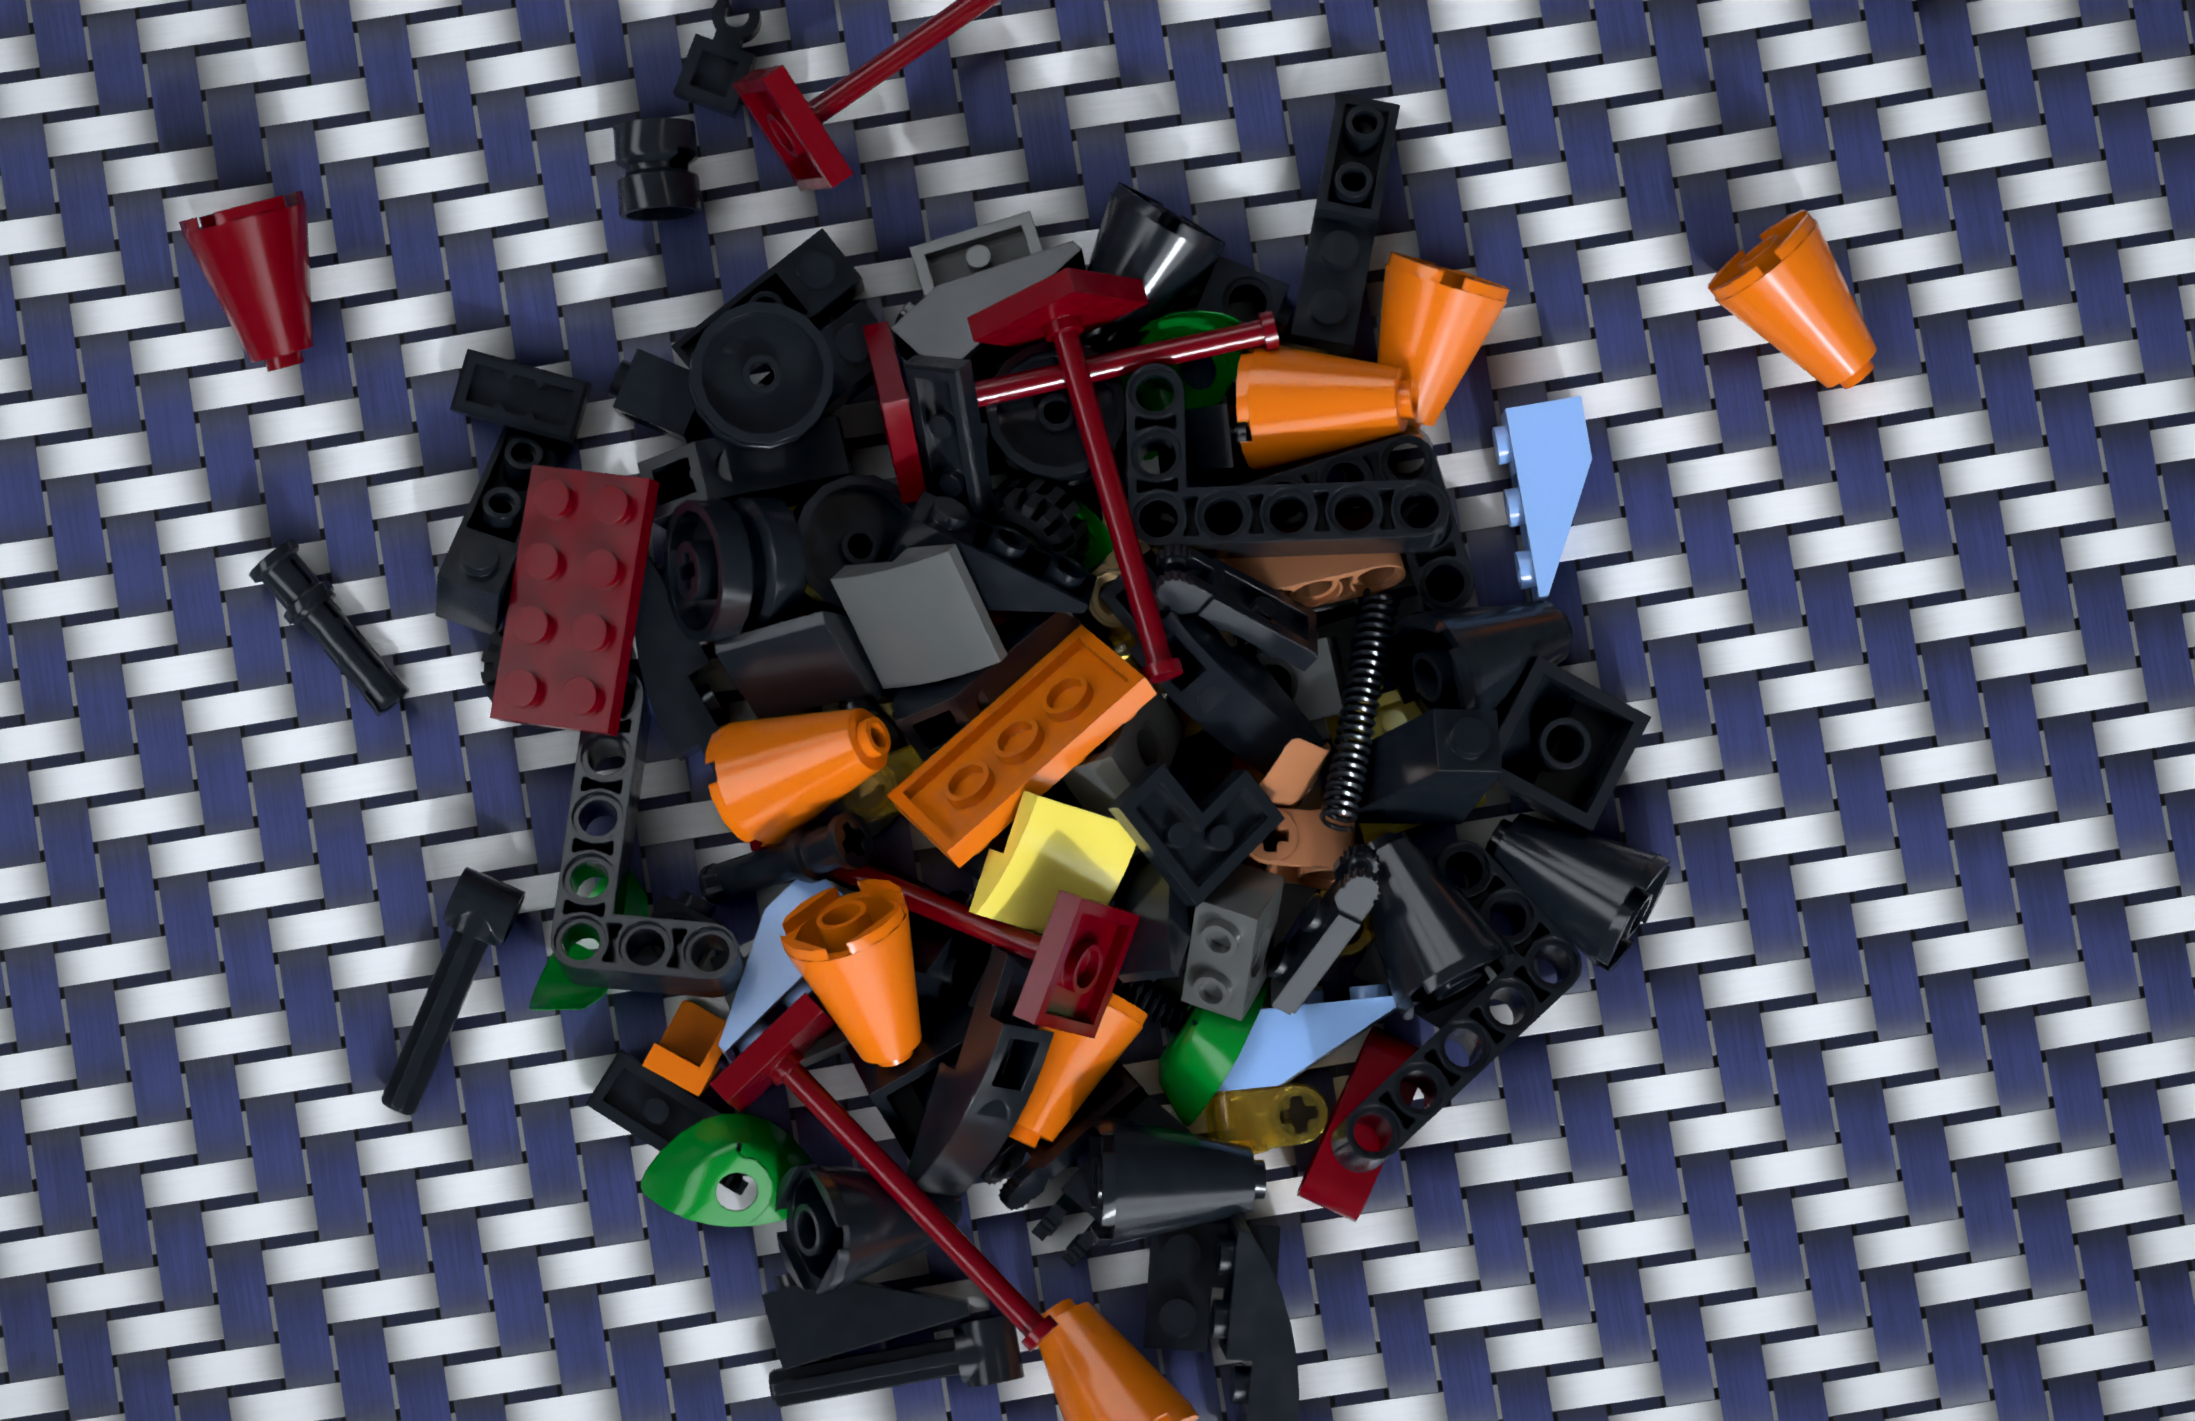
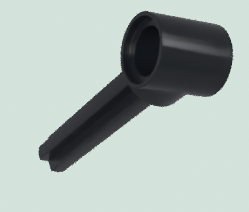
[381,867,526,1115]
[769,1313,1025,1408]

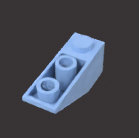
[1492,396,1592,601]
[718,878,843,1064]
[1217,984,1397,1092]

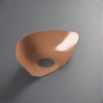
[1231,738,1332,809]

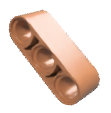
[1219,510,1406,608]

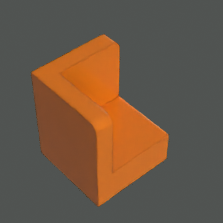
[642,1000,726,1097]

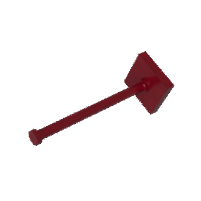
[732,0,1001,191]
[967,267,1183,684]
[863,310,1279,504]
[750,838,1140,1039]
[710,993,1059,1352]

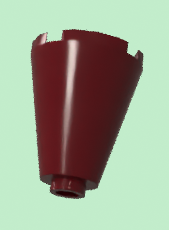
[179,190,314,372]

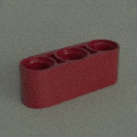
[1297,1025,1420,1222]

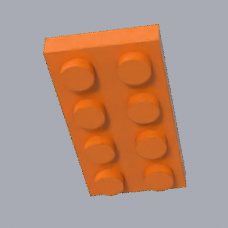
[887,624,1157,869]

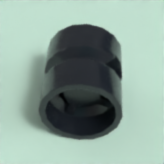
[613,118,702,222]

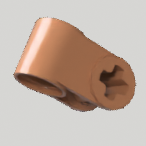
[1241,808,1355,889]

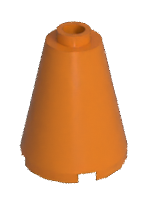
[1708,210,1877,389]
[1377,251,1510,428]
[1236,345,1419,470]
[705,708,891,847]
[780,879,922,1067]
[1009,993,1148,1148]
[1038,1298,1199,1421]

